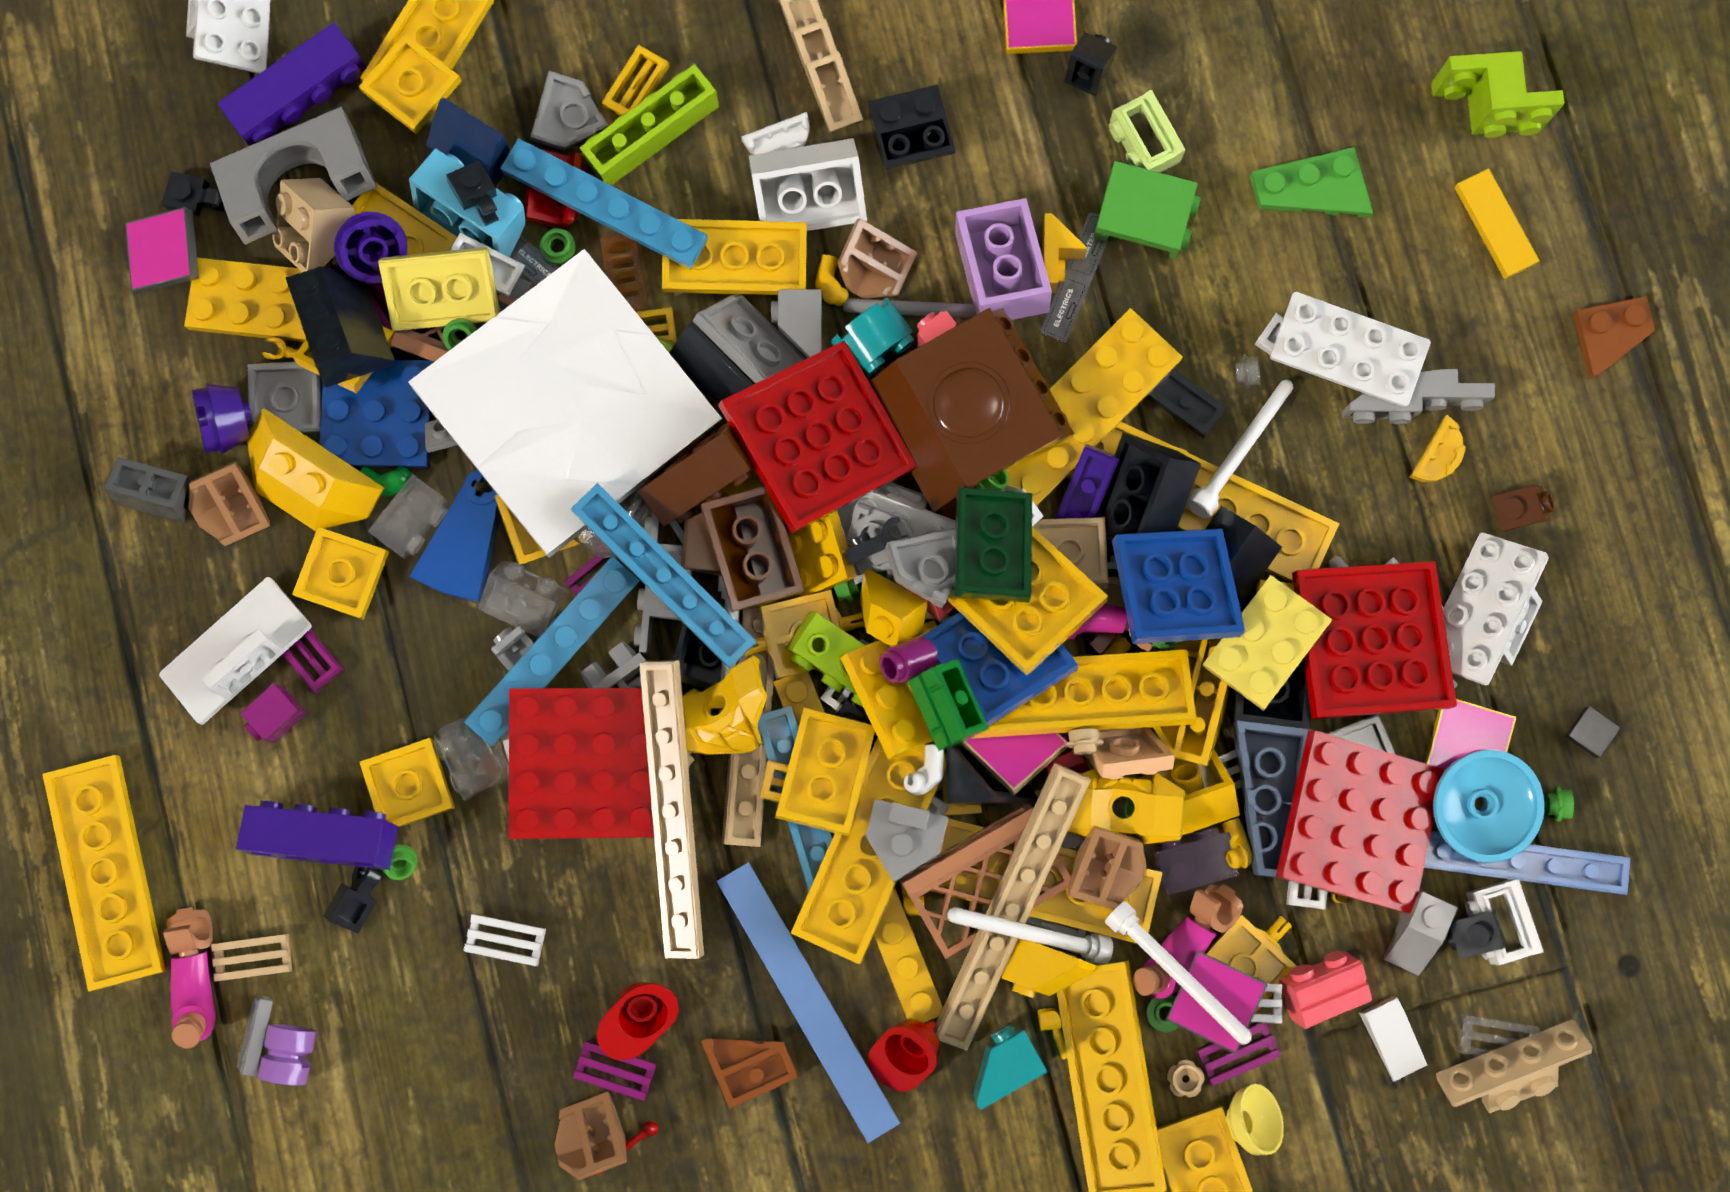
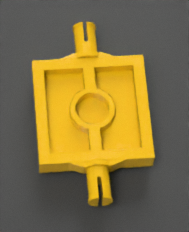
[744,590,865,679]
[1204,915,1297,1014]

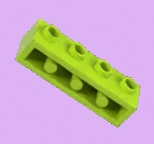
[580,64,719,186]
[785,612,866,710]

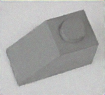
[771,289,822,358]
[1383,892,1457,976]

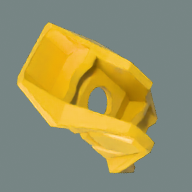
[682,656,767,754]
[1068,768,1185,844]

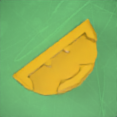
[1409,415,1465,482]

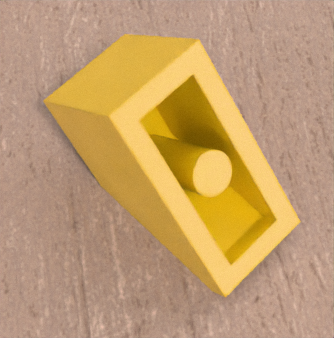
[860,569,928,646]
[1001,938,1096,998]

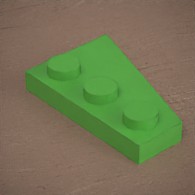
[1249,147,1373,218]

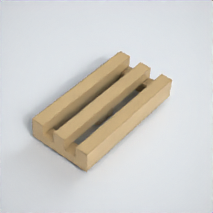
[211,934,292,982]

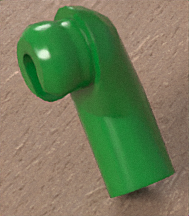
[360,466,412,497]

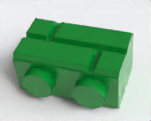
[908,659,989,751]

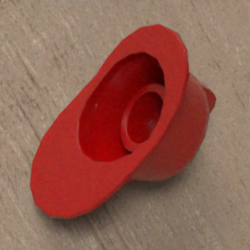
[596,982,679,1060]
[868,1019,940,1092]

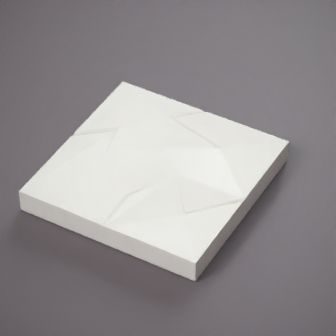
[408,249,722,558]

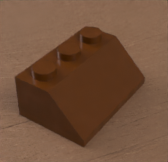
[638,422,753,526]
[700,486,804,612]

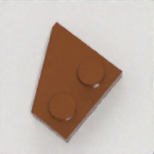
[1573,296,1655,379]
[701,1038,799,1109]

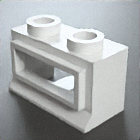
[1465,879,1544,965]

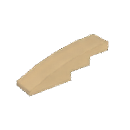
[779,0,863,132]

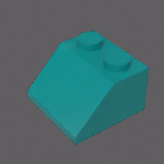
[973,1024,1047,1110]

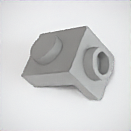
[491,626,534,671]

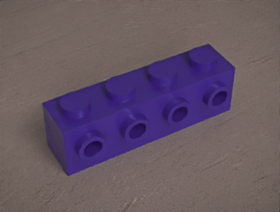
[217,22,367,146]
[236,801,398,870]

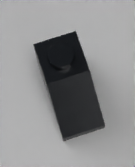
[1064,32,1117,96]

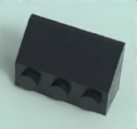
[286,266,396,388]
[669,322,755,404]
[1095,433,1201,551]

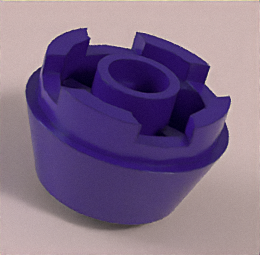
[334,212,407,283]
[192,383,253,455]

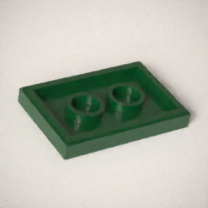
[954,487,1032,603]

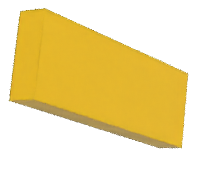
[1454,169,1539,280]

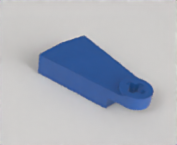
[409,469,500,604]

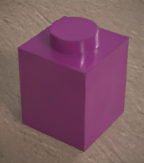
[240,683,307,743]

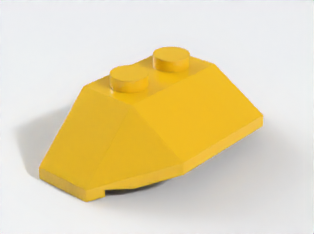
[247,408,384,531]
[1153,638,1231,766]

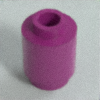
[880,636,937,683]

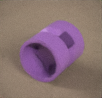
[257,1024,317,1085]

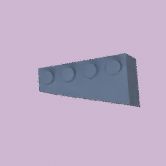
[1232,720,1309,878]

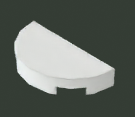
[741,112,810,155]

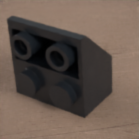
[868,84,955,170]

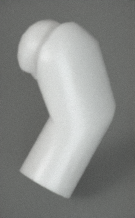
[904,745,944,796]

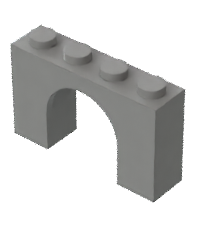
[210,106,377,245]

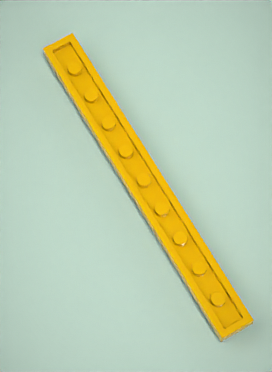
[773,671,943,1022]

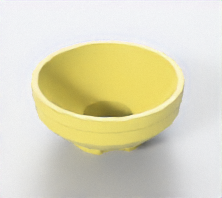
[1226,1084,1284,1155]

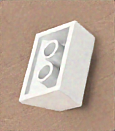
[749,138,867,231]

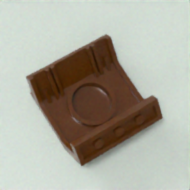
[869,308,1074,512]

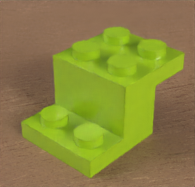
[1431,51,1564,138]

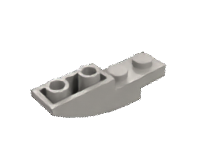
[1342,369,1495,424]

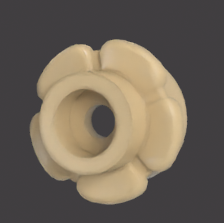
[1066,729,1103,755]
[1167,1060,1205,1098]

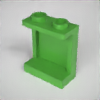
[1093,161,1201,259]

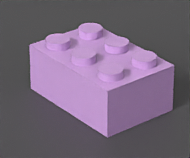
[955,198,1052,320]

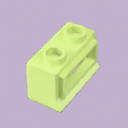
[1109,89,1185,173]

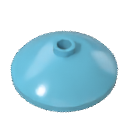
[1433,750,1544,862]

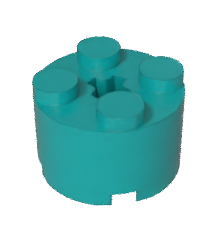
[831,298,914,380]

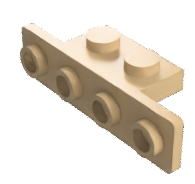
[1436,1020,1592,1114]

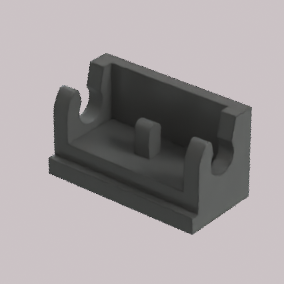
[104,457,190,523]

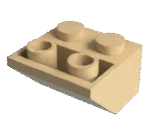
[272,178,354,272]

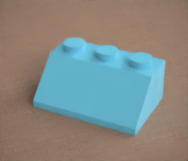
[409,148,525,257]

